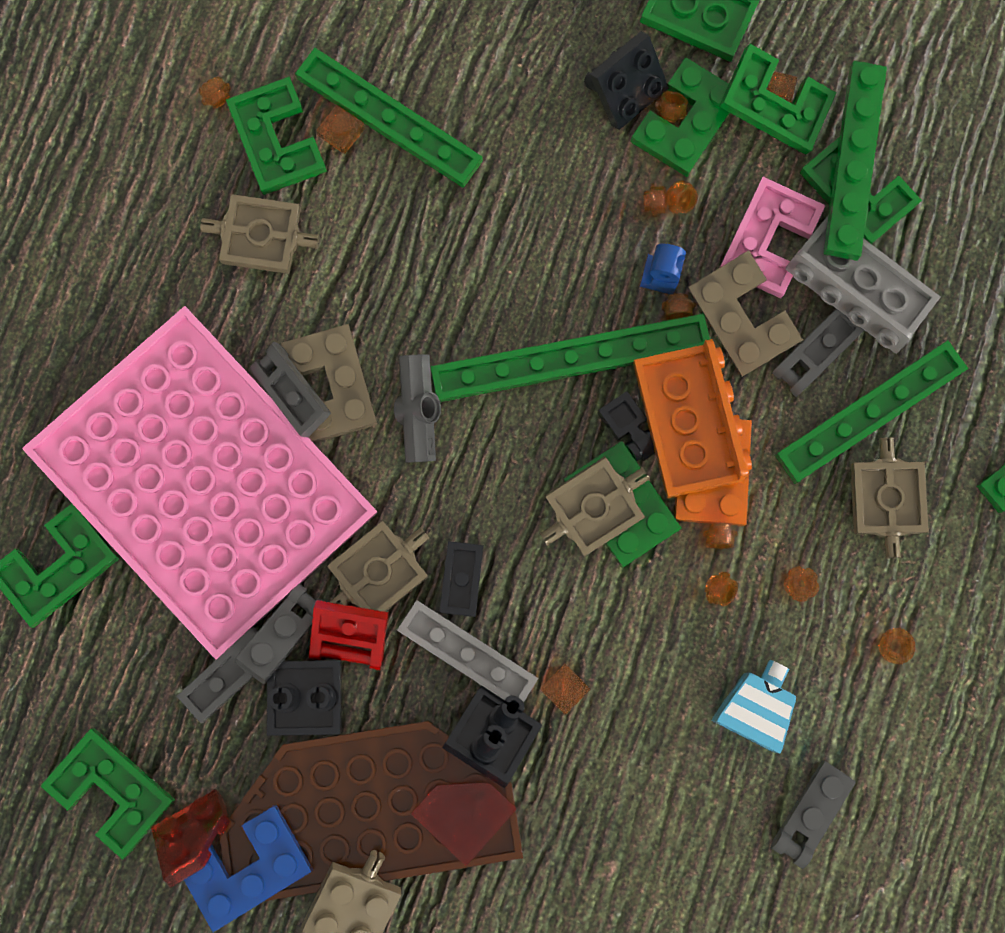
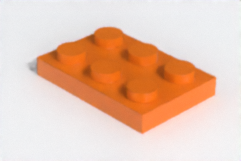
[674,419,752,526]

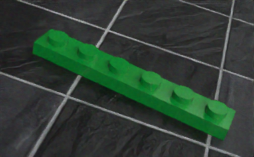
[295,47,483,188]
[823,60,887,261]
[775,340,969,484]

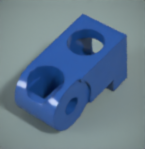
[640,244,686,295]

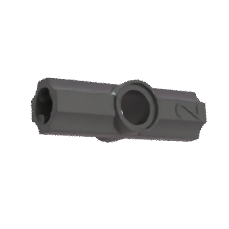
[394,354,441,463]

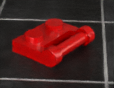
[309,600,389,671]

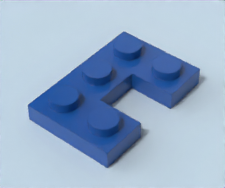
[176,805,313,932]

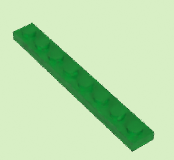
[430,314,710,402]

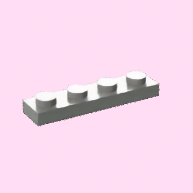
[397,600,539,702]

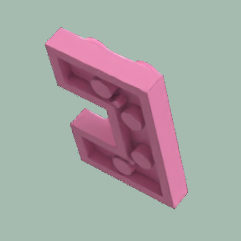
[720,177,826,299]

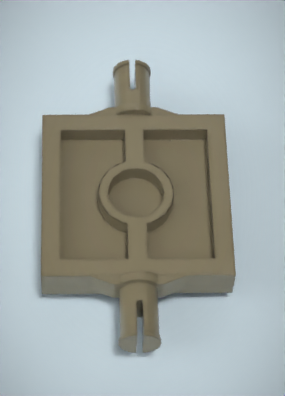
[200,194,320,274]
[850,437,929,559]
[540,456,651,556]
[327,521,430,612]
[301,850,402,933]

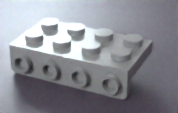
[785,215,941,354]

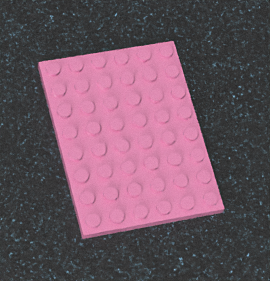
[22,306,378,660]

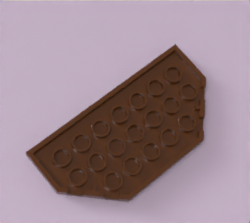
[219,721,523,901]

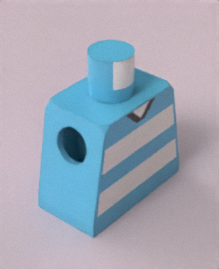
[711,660,796,754]

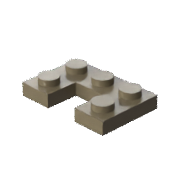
[688,250,803,377]
[281,324,378,443]

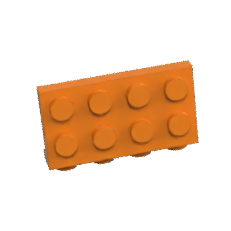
[633,339,752,498]

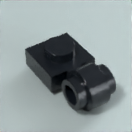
[597,391,655,462]

